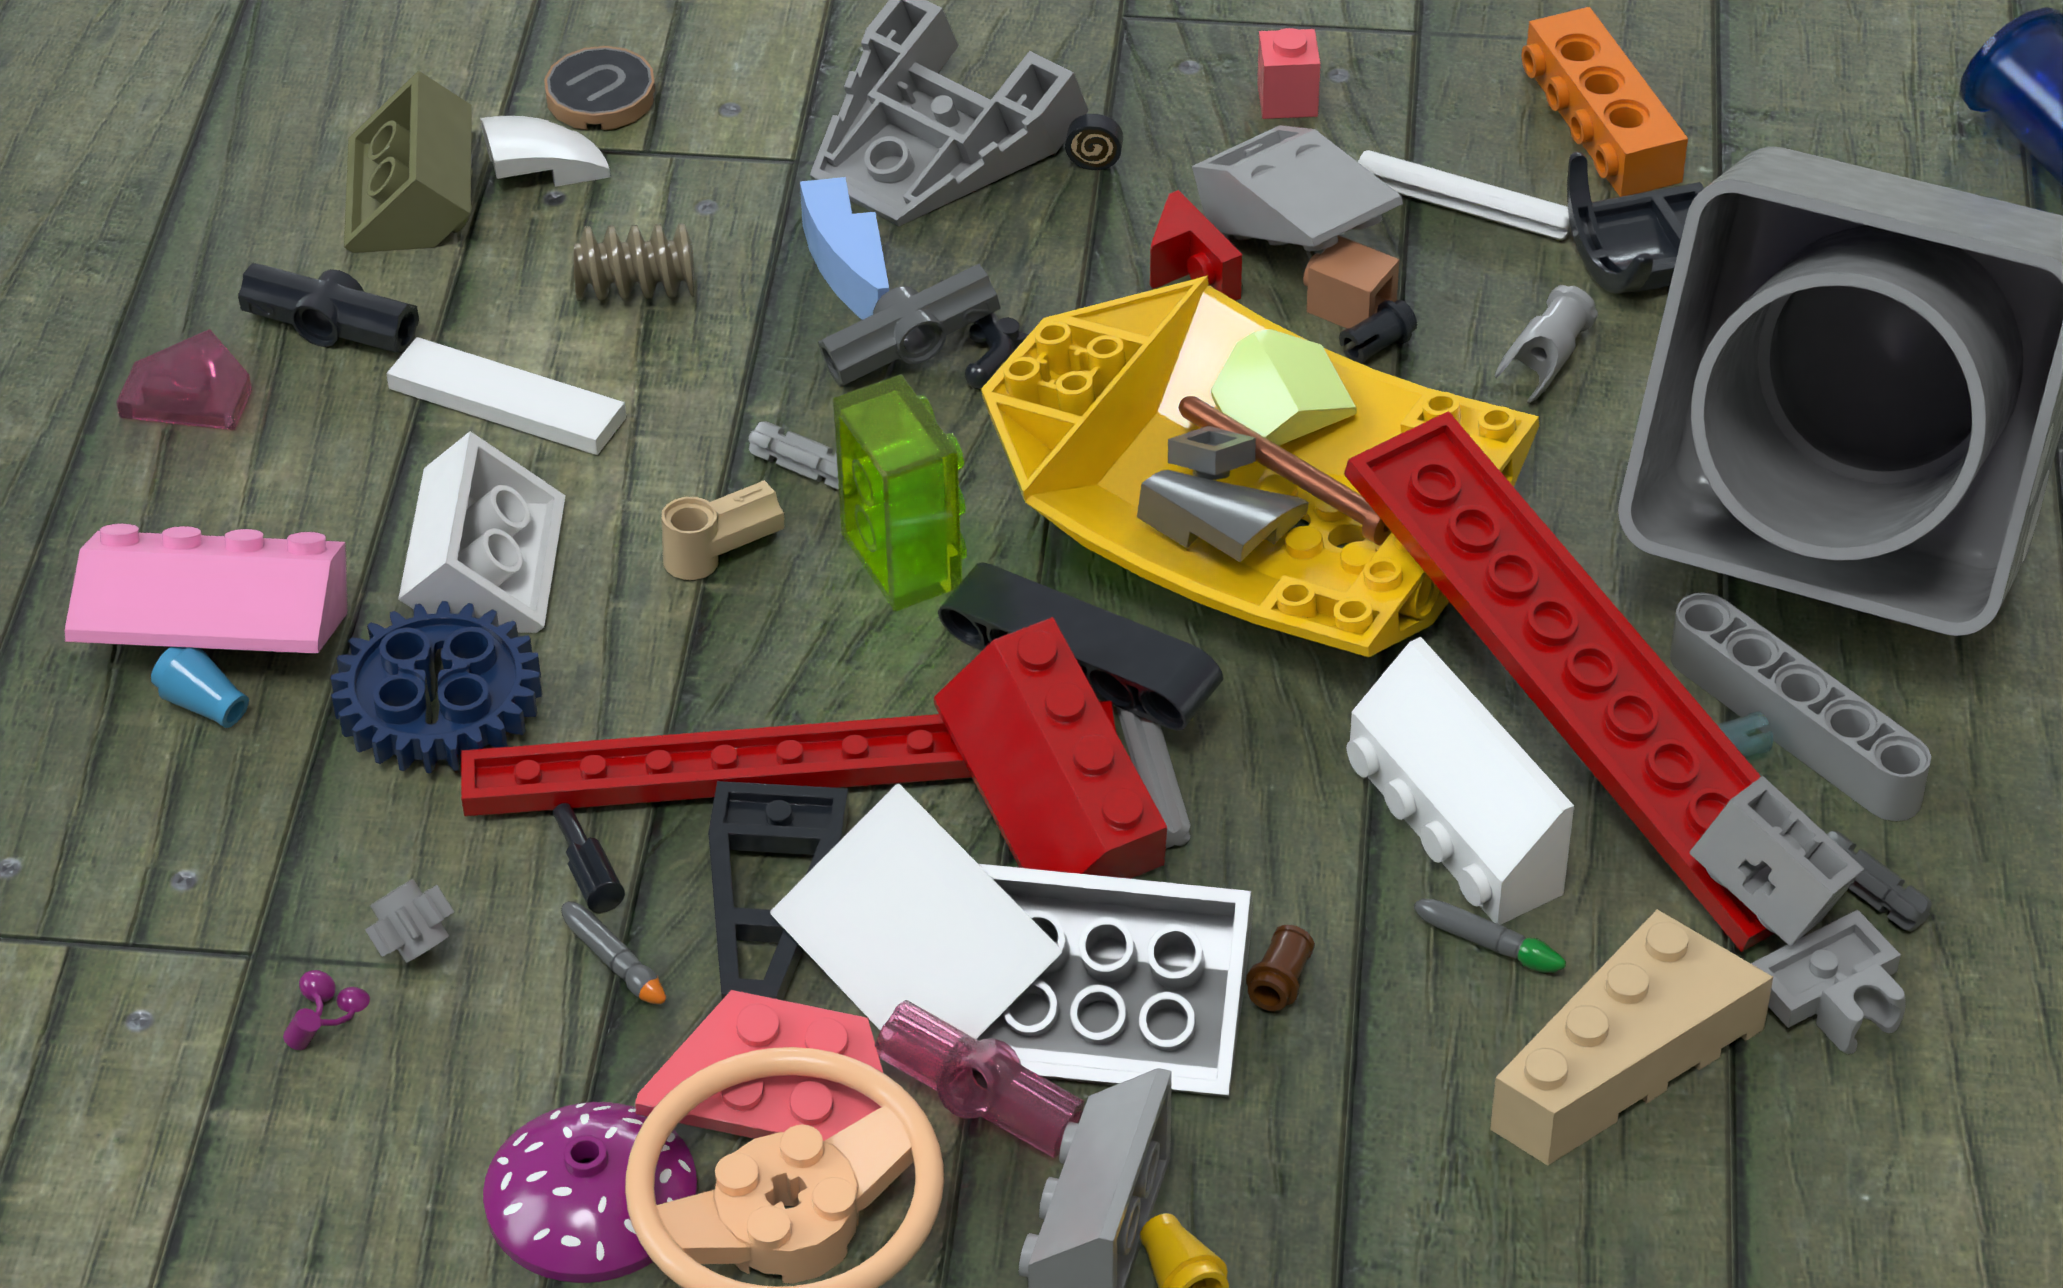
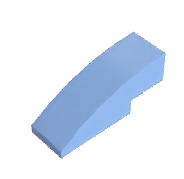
[800,177,889,320]

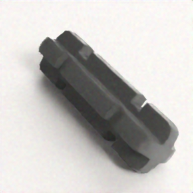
[1827,831,1932,932]

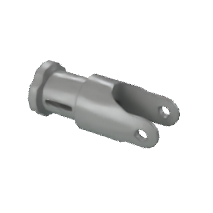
[1494,285,1598,404]

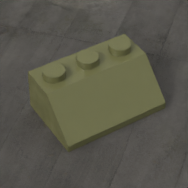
[344,70,473,253]

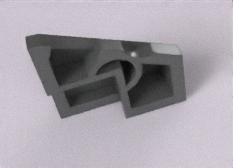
[1137,470,1309,562]

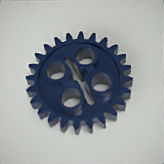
[331,601,542,773]

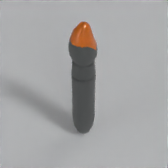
[561,901,666,1005]

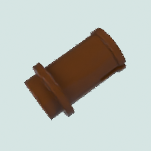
[1246,925,1315,1011]

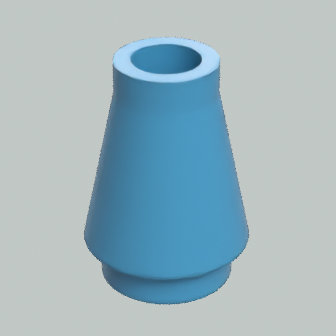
[151,647,249,728]

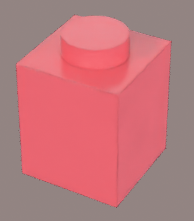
[1257,28,1320,119]

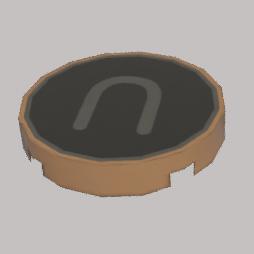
[544,46,655,130]

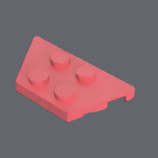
[635,990,883,1141]

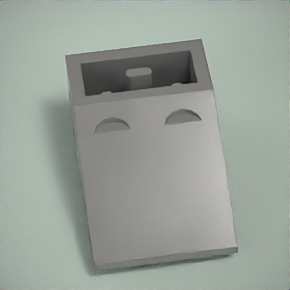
[1192,125,1403,251]

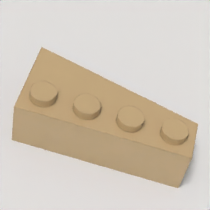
[1490,909,1773,1165]

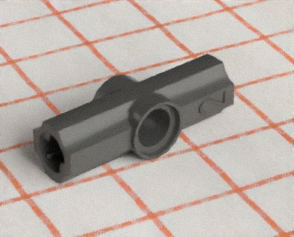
[818,264,1001,387]

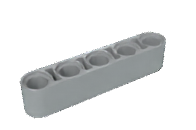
[1670,593,1931,821]

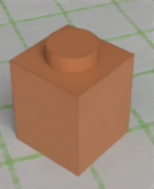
[1303,235,1399,328]

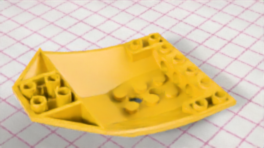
[981,276,1539,657]

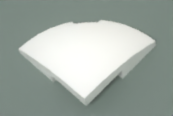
[480,116,611,187]

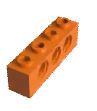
[1522,7,1688,197]

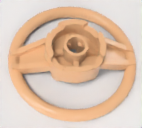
[625,1047,944,1288]

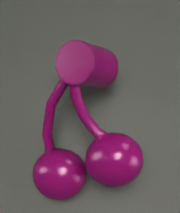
[283,970,370,1050]

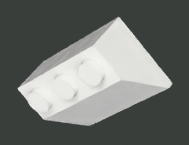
[398,431,566,633]

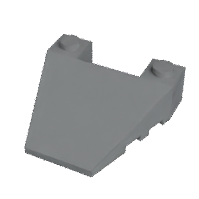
[810,0,1089,226]

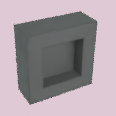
[1168,426,1256,480]

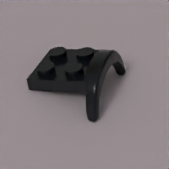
[1567,152,1704,294]

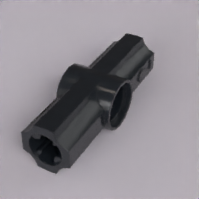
[238,263,419,353]

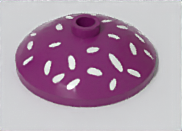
[483,1102,698,1283]

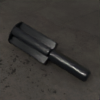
[553,803,625,913]

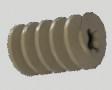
[574,223,694,301]

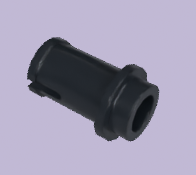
[1339,300,1417,364]

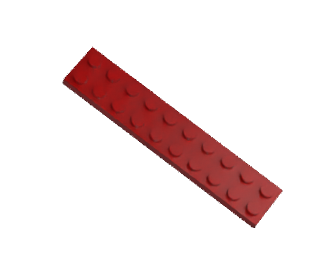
[1344,411,1775,952]

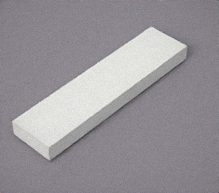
[386,337,626,455]

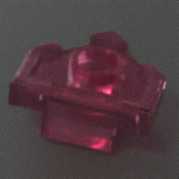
[116,329,252,430]

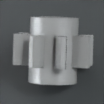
[365,879,454,963]

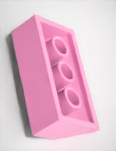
[65,524,347,653]

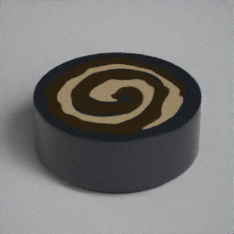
[1065,114,1123,170]

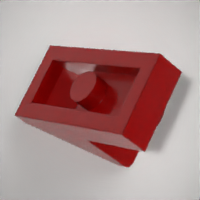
[1150,190,1242,301]

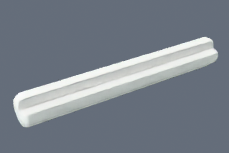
[1358,150,1571,240]

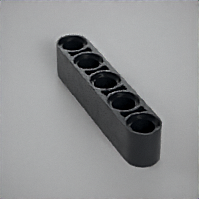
[938,562,1223,731]

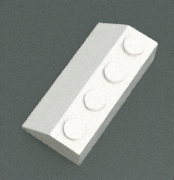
[1347,637,1574,925]

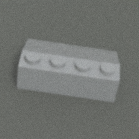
[952,864,1254,1098]

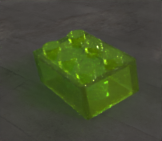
[833,374,967,612]

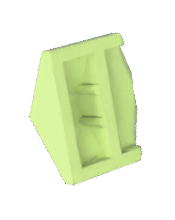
[1211,329,1357,446]

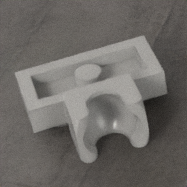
[1751,910,1906,1054]

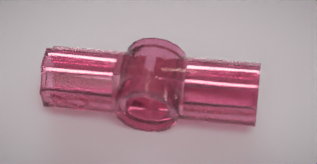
[875,1000,1085,1158]

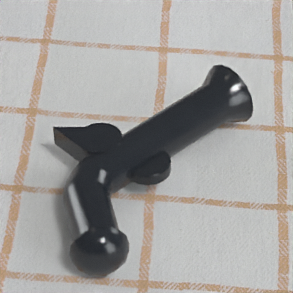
[965,312,1029,390]

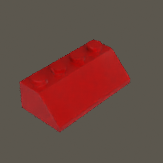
[934,617,1167,879]

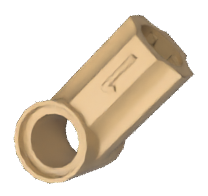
[661,480,784,580]

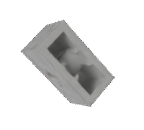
[1689,776,1864,946]

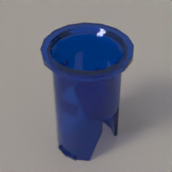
[1959,7,2063,188]

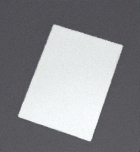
[770,784,1062,1083]

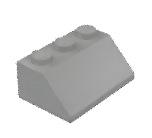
[1019,1068,1172,1288]

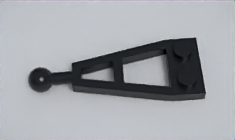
[708,781,849,1000]

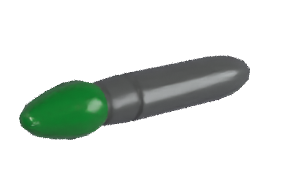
[1414,898,1566,973]

